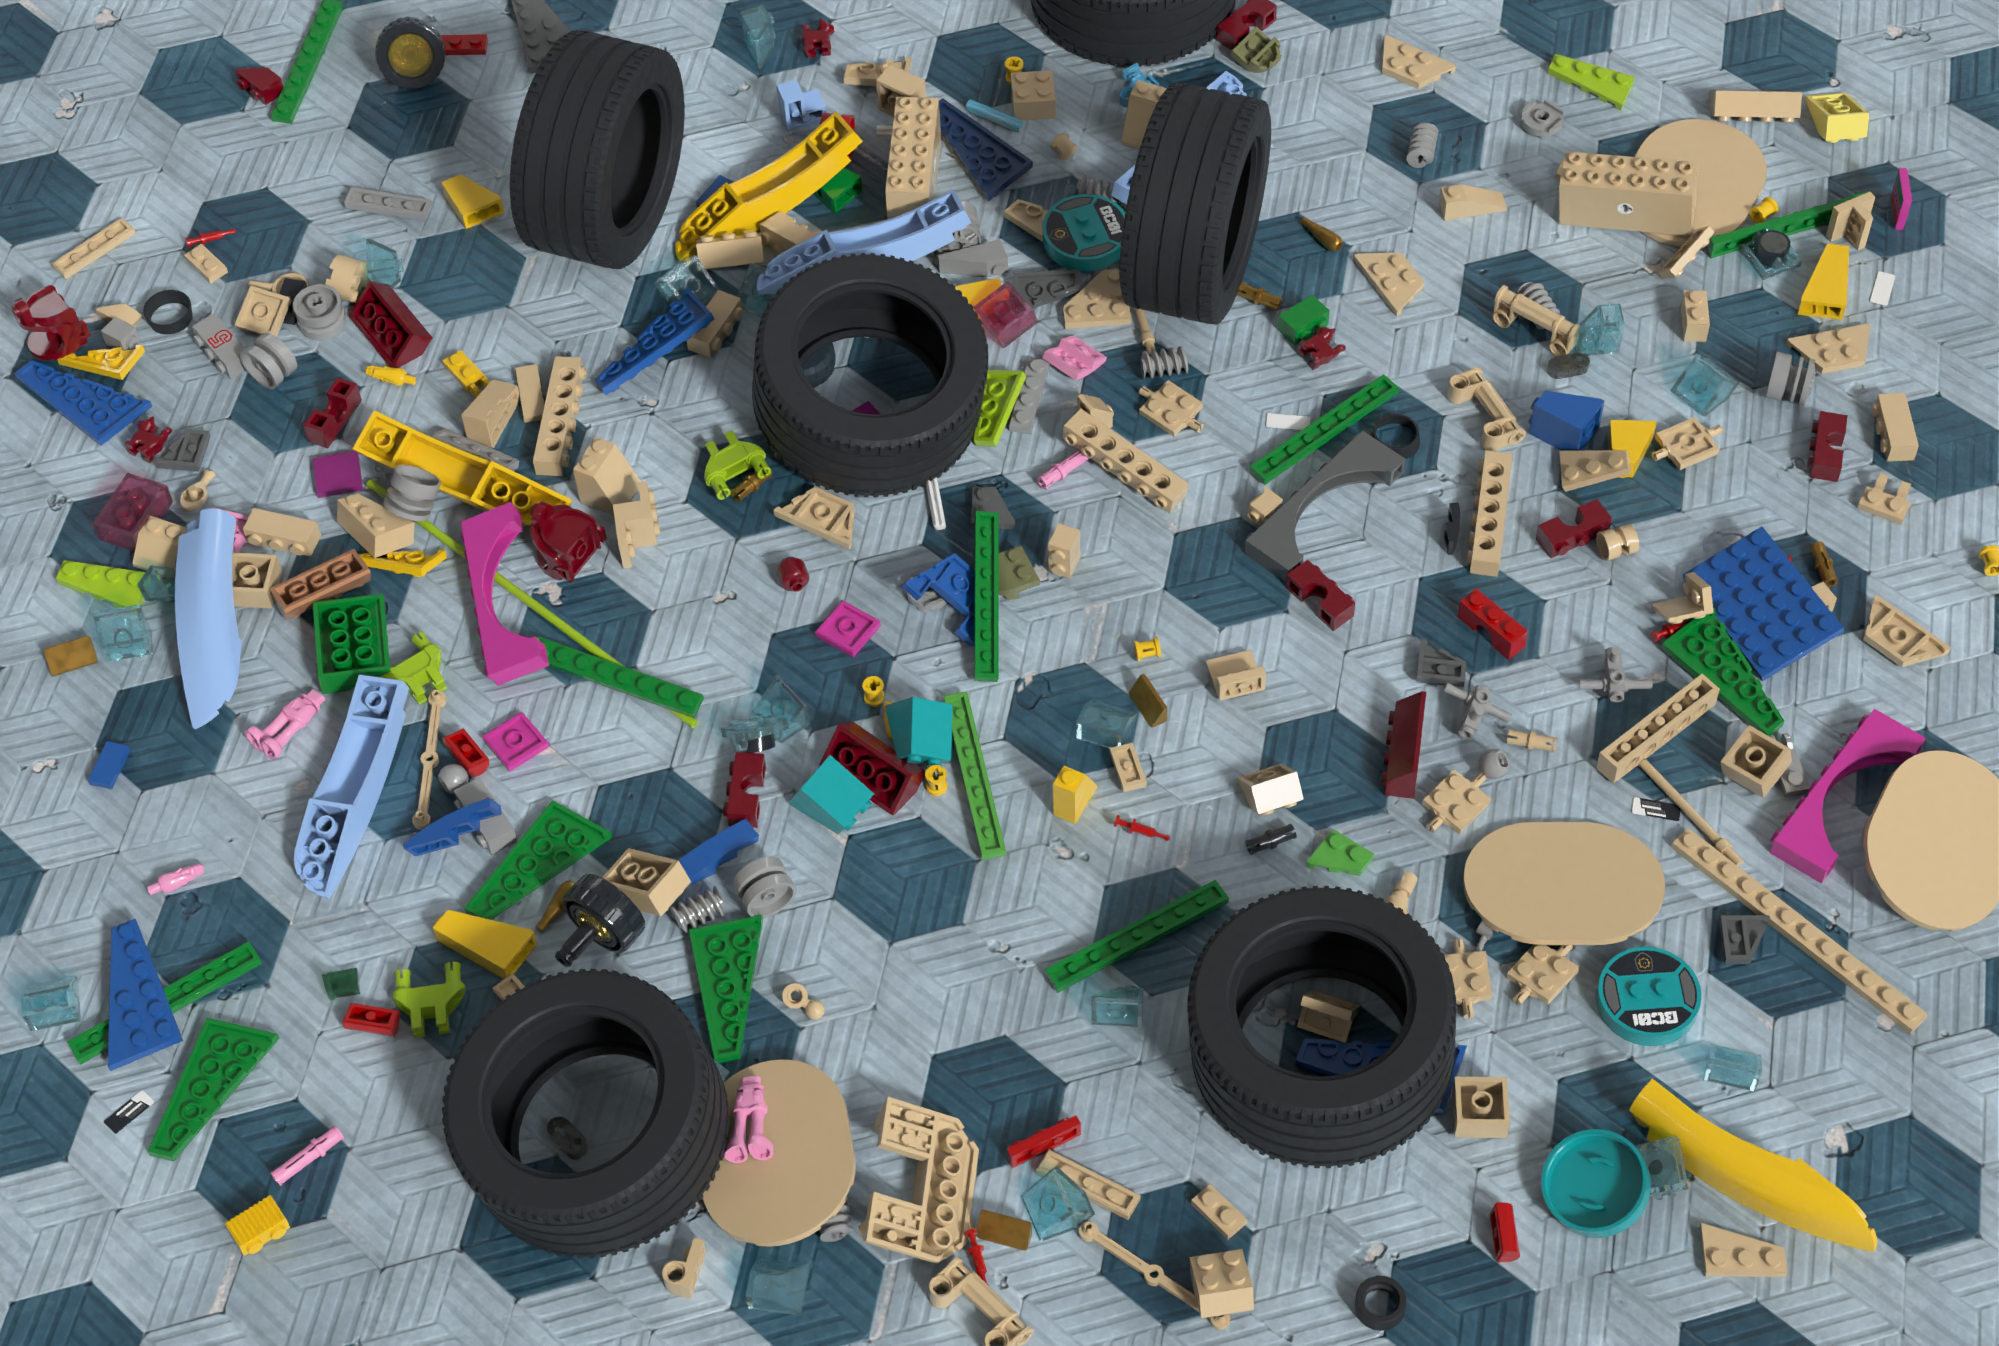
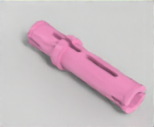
[1037,450,1089,490]
[270,1125,344,1186]

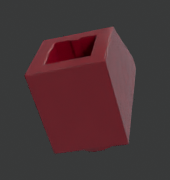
[235,67,283,105]

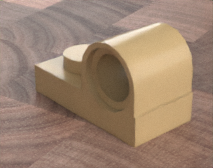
[662,1238,706,1299]

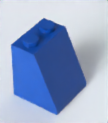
[1528,391,1605,451]

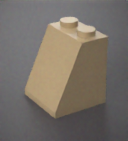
[1122,80,1167,150]
[573,436,641,515]

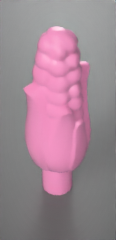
[147,864,205,896]

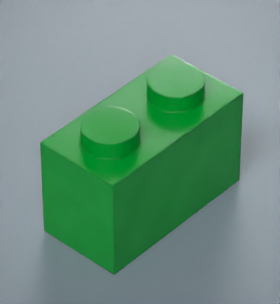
[1278,295,1330,346]

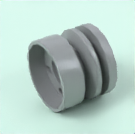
[937,201,981,254]
[1766,352,1816,406]
[383,465,441,521]

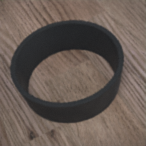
[143,290,193,335]
[1371,414,1420,459]

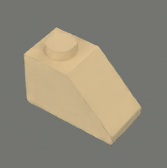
[1077,394,1114,438]

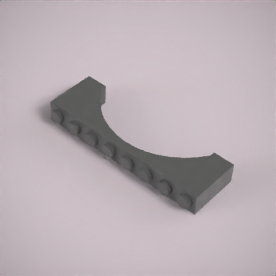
[1245,431,1406,582]

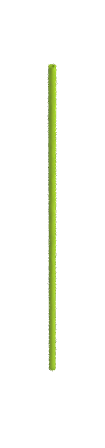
[366,479,698,728]

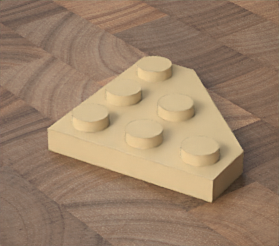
[1063,269,1131,329]

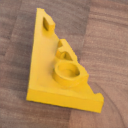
[57,345,145,380]
[359,549,447,577]

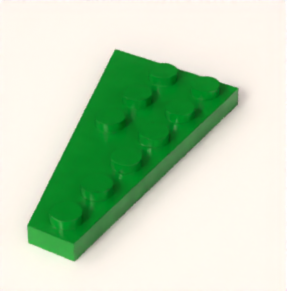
[1661,607,1784,736]
[464,800,612,920]
[689,915,763,1064]
[147,1018,280,1161]

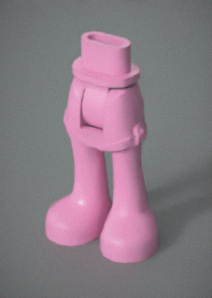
[244,689,325,760]
[725,1076,774,1163]

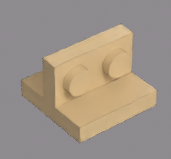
[1826,192,1875,250]
[1297,990,1360,1043]

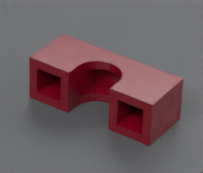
[1217,0,1277,51]
[303,377,362,449]
[1807,411,1848,482]
[1536,499,1612,558]
[1286,559,1355,631]
[723,752,766,828]

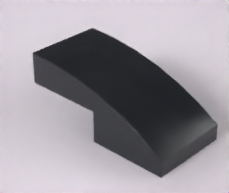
[279,278,307,325]
[1443,502,1460,555]

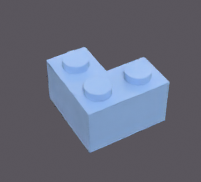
[776,79,826,131]

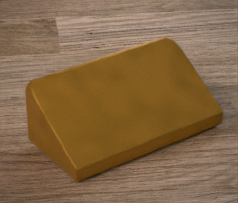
[44,636,98,677]
[1129,673,1167,728]
[977,1210,1032,1251]

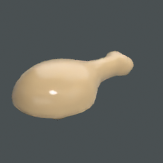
[180,470,216,512]

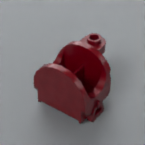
[11,285,90,360]
[530,501,607,583]

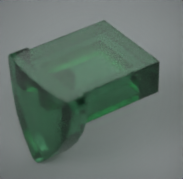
[322,968,360,1001]

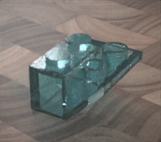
[1574,304,1625,356]
[21,976,81,1031]

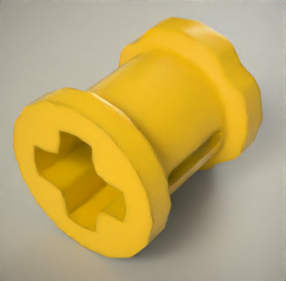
[1005,57,1023,84]
[1749,197,1778,223]
[1978,545,1999,576]
[1133,637,1161,662]
[862,676,885,707]
[925,765,948,796]

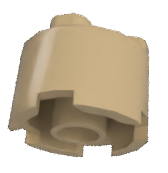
[326,254,371,303]

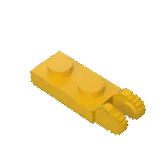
[442,350,490,398]

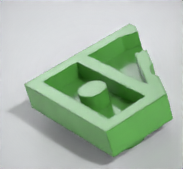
[1306,829,1374,876]

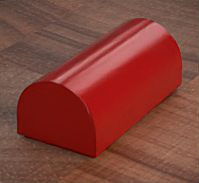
[443,728,489,777]
[342,1003,400,1037]
[1489,1202,1520,1263]

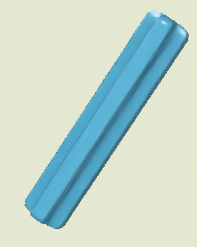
[966,99,1022,132]

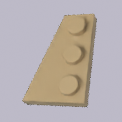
[844,57,912,87]
[1004,199,1048,242]
[1559,450,1631,492]
[1699,1223,1788,1277]

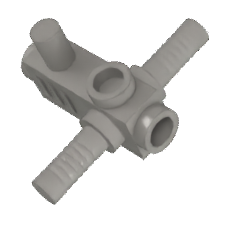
[1579,647,1653,702]
[1443,683,1512,739]

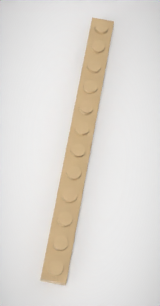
[1671,828,1928,1035]

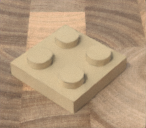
[235,286,292,337]

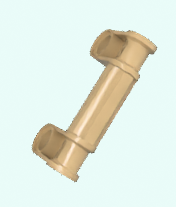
[1493,285,1581,358]
[1447,367,1526,451]
[929,1257,1034,1346]

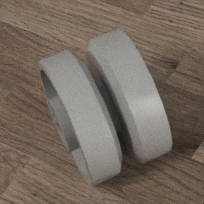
[293,284,347,341]
[240,332,297,390]
[733,856,797,918]

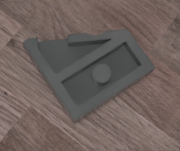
[155,429,211,472]
[971,487,1015,530]
[1416,639,1467,687]
[1719,915,1770,964]

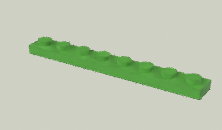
[944,691,1006,860]

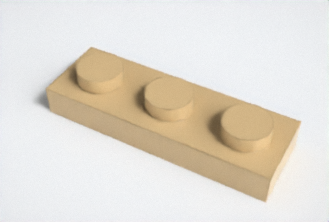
[1658,226,1715,279]

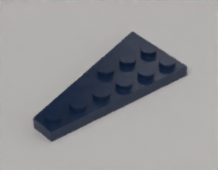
[939,98,1033,201]

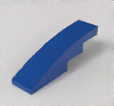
[403,798,502,857]
[678,819,759,888]

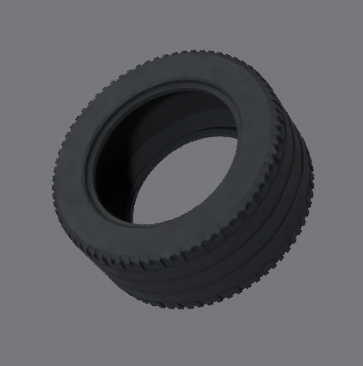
[1030,0,1236,67]
[510,30,685,269]
[1119,82,1271,325]
[752,253,988,498]
[1187,886,1457,1168]
[442,969,730,1258]

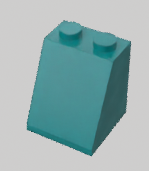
[886,697,953,767]
[788,755,874,834]

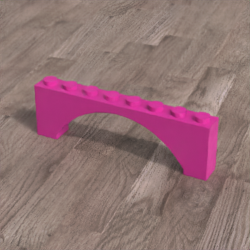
[460,502,549,686]
[1770,708,1926,884]

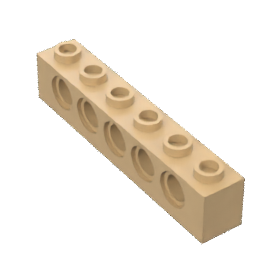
[533,356,587,476]
[1062,408,1189,513]
[1466,450,1513,577]
[1596,674,1720,784]

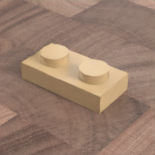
[184,244,228,284]
[1110,743,1147,792]
[1191,1184,1247,1240]

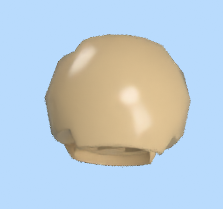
[1051,133,1077,160]

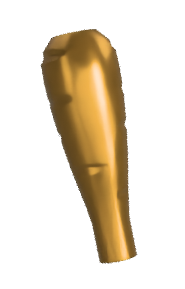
[1301,217,1343,252]
[535,880,575,933]

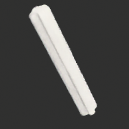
[926,477,946,530]

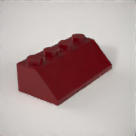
[349,281,433,368]
[1381,691,1427,799]
[819,722,925,815]

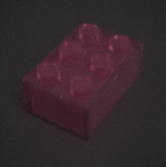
[93,473,173,551]

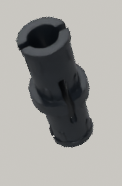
[1245,823,1297,855]

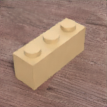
[696,230,764,270]
[687,290,744,358]
[1872,393,1919,462]
[243,508,321,557]

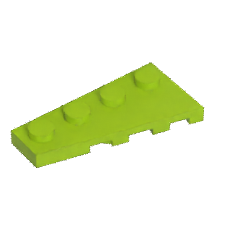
[1548,54,1635,110]
[974,370,1026,447]
[56,560,153,615]

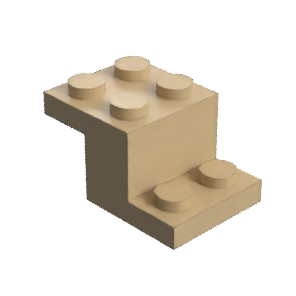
[613,481,660,568]

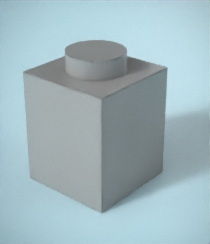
[101,317,140,351]

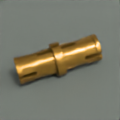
[1237,282,1283,311]
[731,471,772,503]
[1810,541,1838,588]

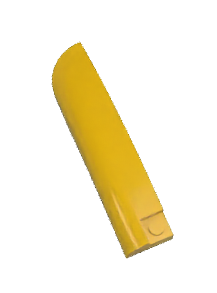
[675,111,863,263]
[353,410,573,526]
[1629,1078,1877,1252]

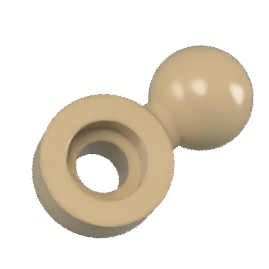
[782,983,825,1020]

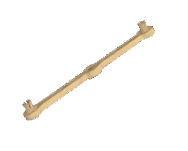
[412,690,447,830]
[1079,1221,1230,1330]

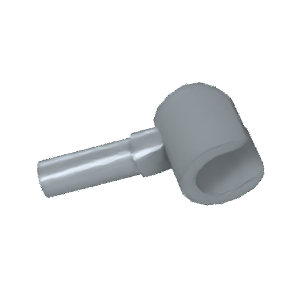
[1474,922,1493,952]

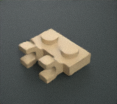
[1857,473,1911,525]

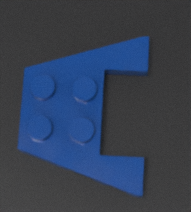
[901,553,974,646]

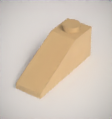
[1439,184,1507,221]

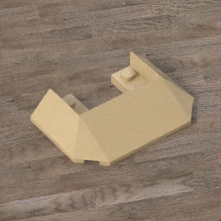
[858,1097,979,1264]

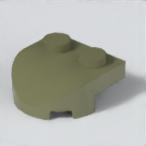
[1230,26,1282,73]
[999,545,1040,600]

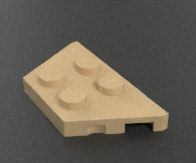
[1382,35,1456,89]
[1353,252,1424,317]
[1786,323,1870,374]
[774,487,855,550]
[1863,595,1951,667]

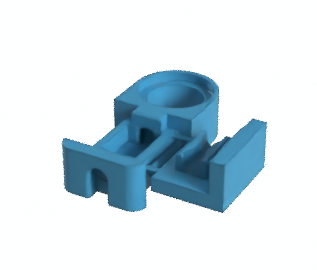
[1120,63,1159,108]

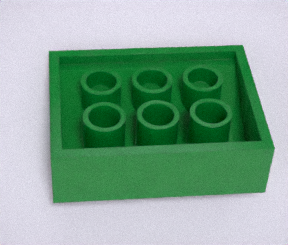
[313,594,391,694]

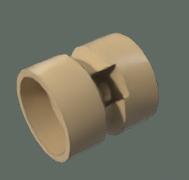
[1596,524,1639,561]

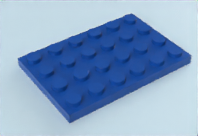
[1682,526,1844,681]

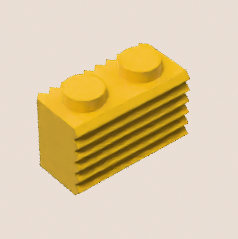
[225,1195,290,1256]

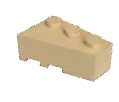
[760,211,819,255]
[461,379,521,449]
[337,493,415,558]

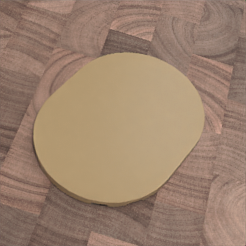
[1635,119,1767,247]
[1863,750,1999,932]
[1463,822,1665,945]
[703,1060,856,1247]

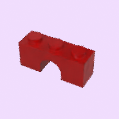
[1457,588,1528,660]

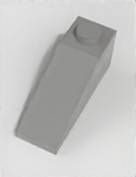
[938,239,1008,277]

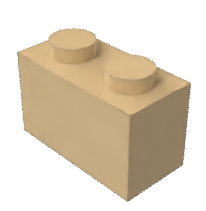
[1680,290,1710,342]
[1048,523,1081,578]

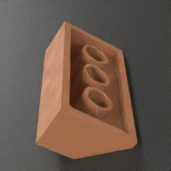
[270,549,371,621]

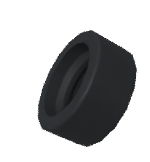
[1355,1275,1407,1331]

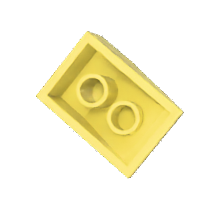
[1805,92,1869,143]

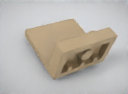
[1652,572,1714,624]
[1206,650,1266,701]

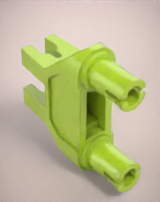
[704,430,771,500]
[380,631,447,705]
[392,962,466,1038]

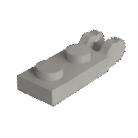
[1769,733,1810,797]

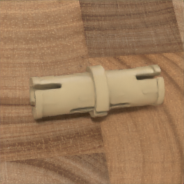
[1507,729,1558,753]

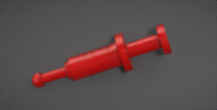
[185,229,236,248]
[1650,619,1694,643]
[1114,815,1170,841]
[964,1229,989,1286]

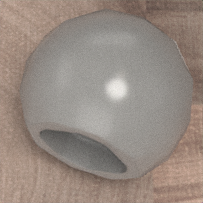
[1479,749,1509,779]
[438,764,468,794]

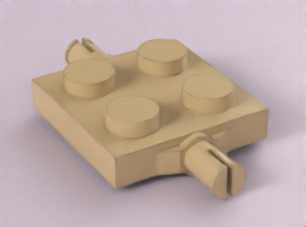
[1139,380,1204,437]
[1652,417,1723,470]
[1422,769,1492,835]
[1444,938,1492,1019]
[1507,944,1579,1006]

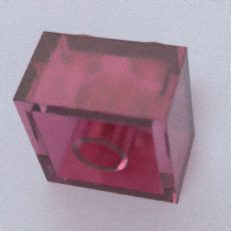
[973,281,1038,348]

